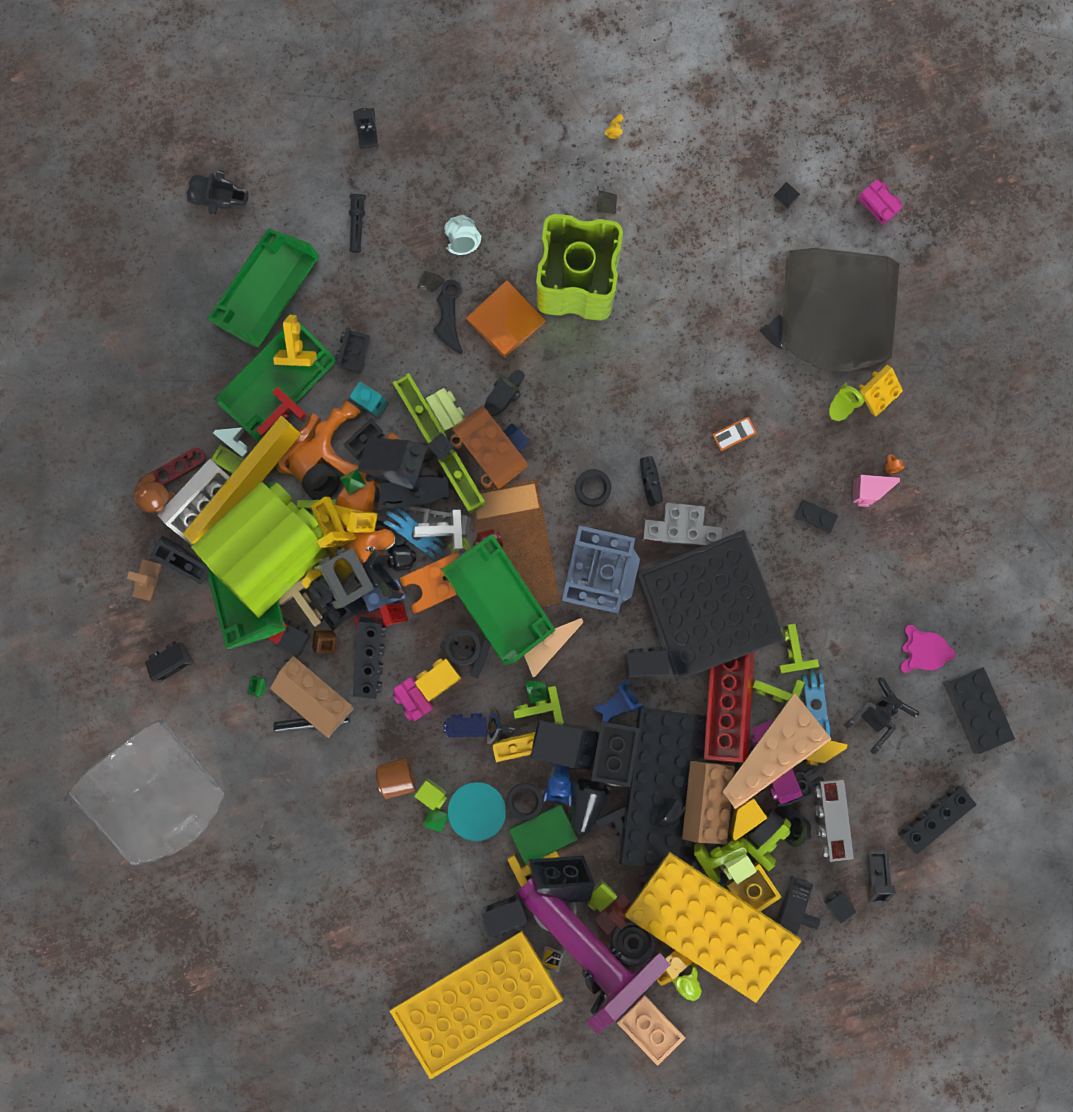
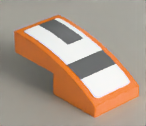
[712,417,757,451]

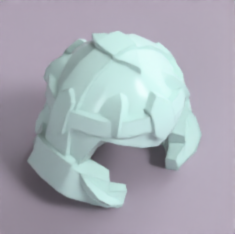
[444,215,482,255]

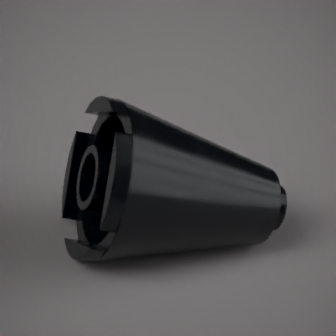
[571,778,611,835]

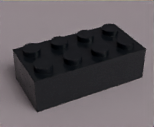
[943,667,1015,754]

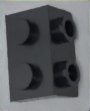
[335,328,370,373]

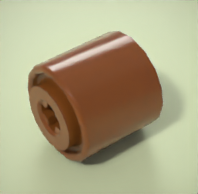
[375,757,417,799]

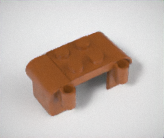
[450,406,528,489]

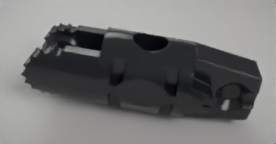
[640,456,663,506]

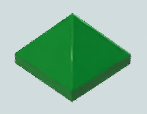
[340,469,366,495]
[247,675,267,697]

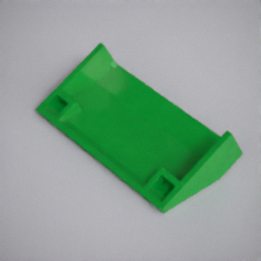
[207,228,319,348]
[214,320,337,442]
[441,534,555,665]
[207,570,286,649]

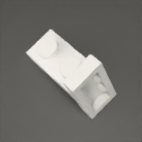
[413,510,463,551]

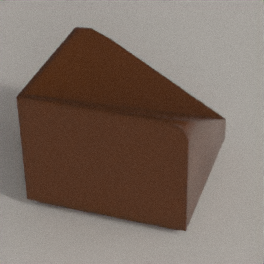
[312,630,337,654]

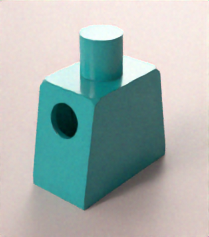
[348,382,389,419]

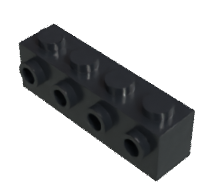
[353,617,387,699]
[898,785,977,854]

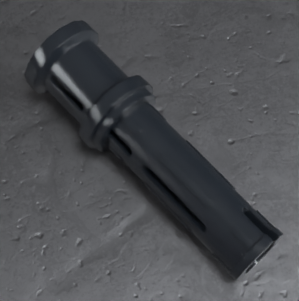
[349,194,366,253]

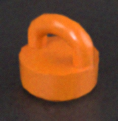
[884,454,904,474]

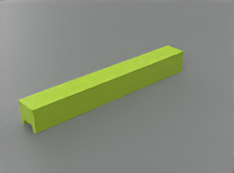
[392,373,486,514]

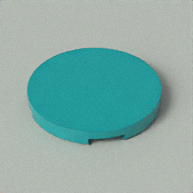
[448,782,506,841]

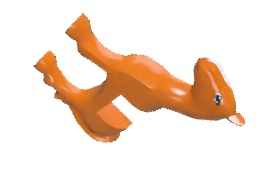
[276,400,401,563]

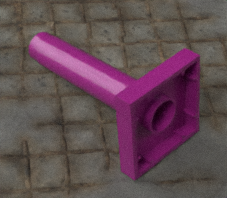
[516,877,671,1034]

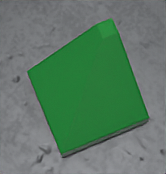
[525,681,549,704]
[423,809,448,833]

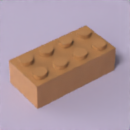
[682,761,735,844]

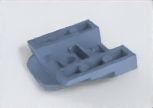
[562,525,640,614]

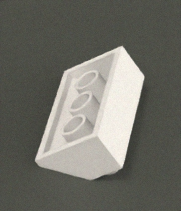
[157,459,230,545]

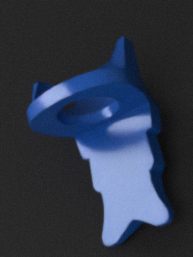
[595,680,643,721]
[543,763,572,807]

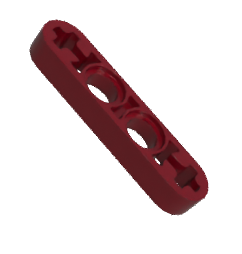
[138,448,207,486]

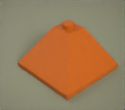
[466,280,546,359]

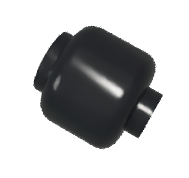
[387,545,416,571]

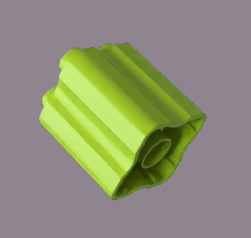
[536,214,623,321]
[191,482,327,618]

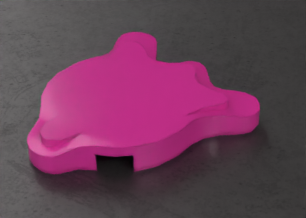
[900,625,955,673]

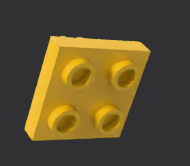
[858,365,903,416]

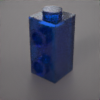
[443,713,487,738]

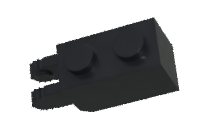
[309,577,336,610]

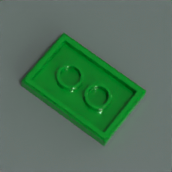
[509,804,578,865]

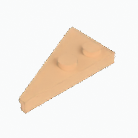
[524,618,583,677]

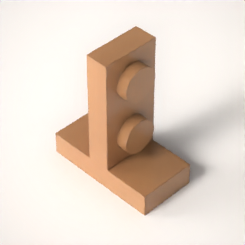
[127,559,162,601]

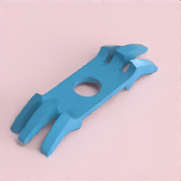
[383,508,447,562]
[801,669,830,736]

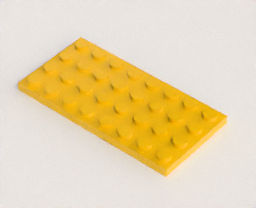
[625,852,802,1003]
[390,930,564,1079]

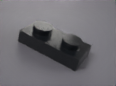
[795,500,838,533]

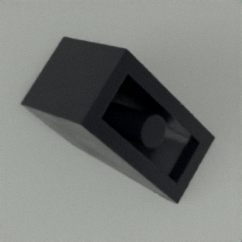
[322,597,366,631]

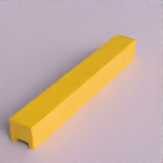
[183,416,301,544]

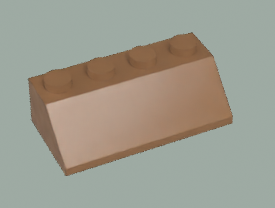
[270,656,354,738]

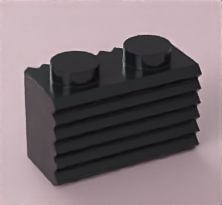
[343,418,385,460]

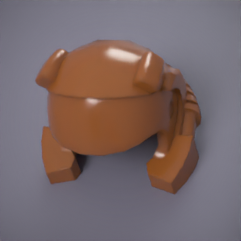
[134,473,175,513]

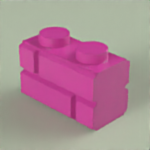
[858,179,903,225]
[392,677,434,722]

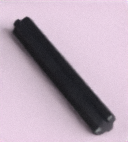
[273,715,350,732]

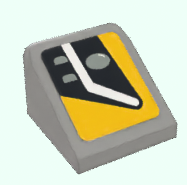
[541,946,564,972]

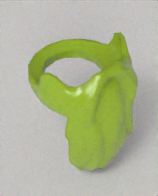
[829,382,865,421]
[672,963,702,1001]

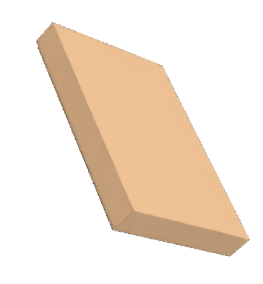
[616,994,685,1066]

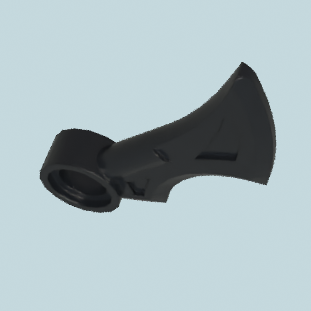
[433,279,463,354]

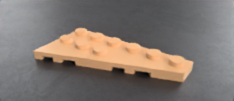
[723,693,831,809]

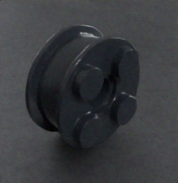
[611,920,655,966]

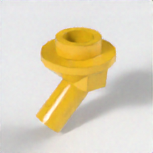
[604,114,624,139]

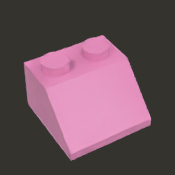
[852,475,900,507]

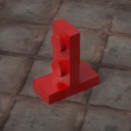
[257,387,307,437]
[353,603,408,630]

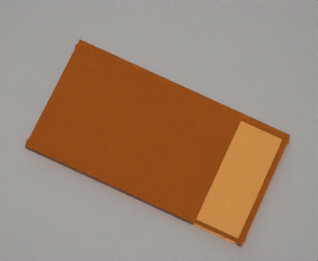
[473,480,560,607]

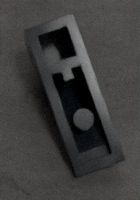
[150,535,210,584]

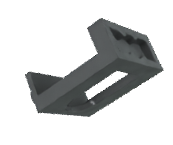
[313,547,374,609]

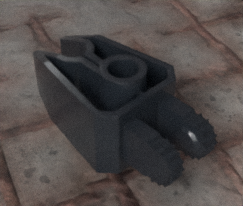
[484,370,525,417]
[770,766,824,806]

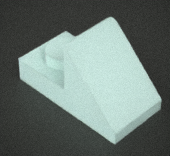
[213,428,249,459]

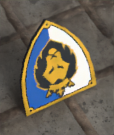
[485,708,515,747]

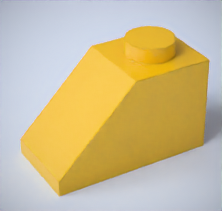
[805,741,848,766]

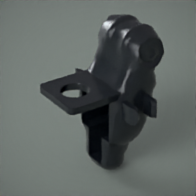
[187,170,249,215]

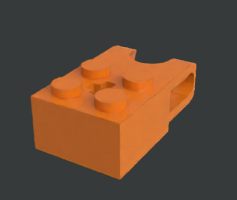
[399,552,460,613]

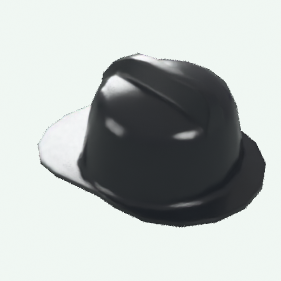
[775,805,812,847]

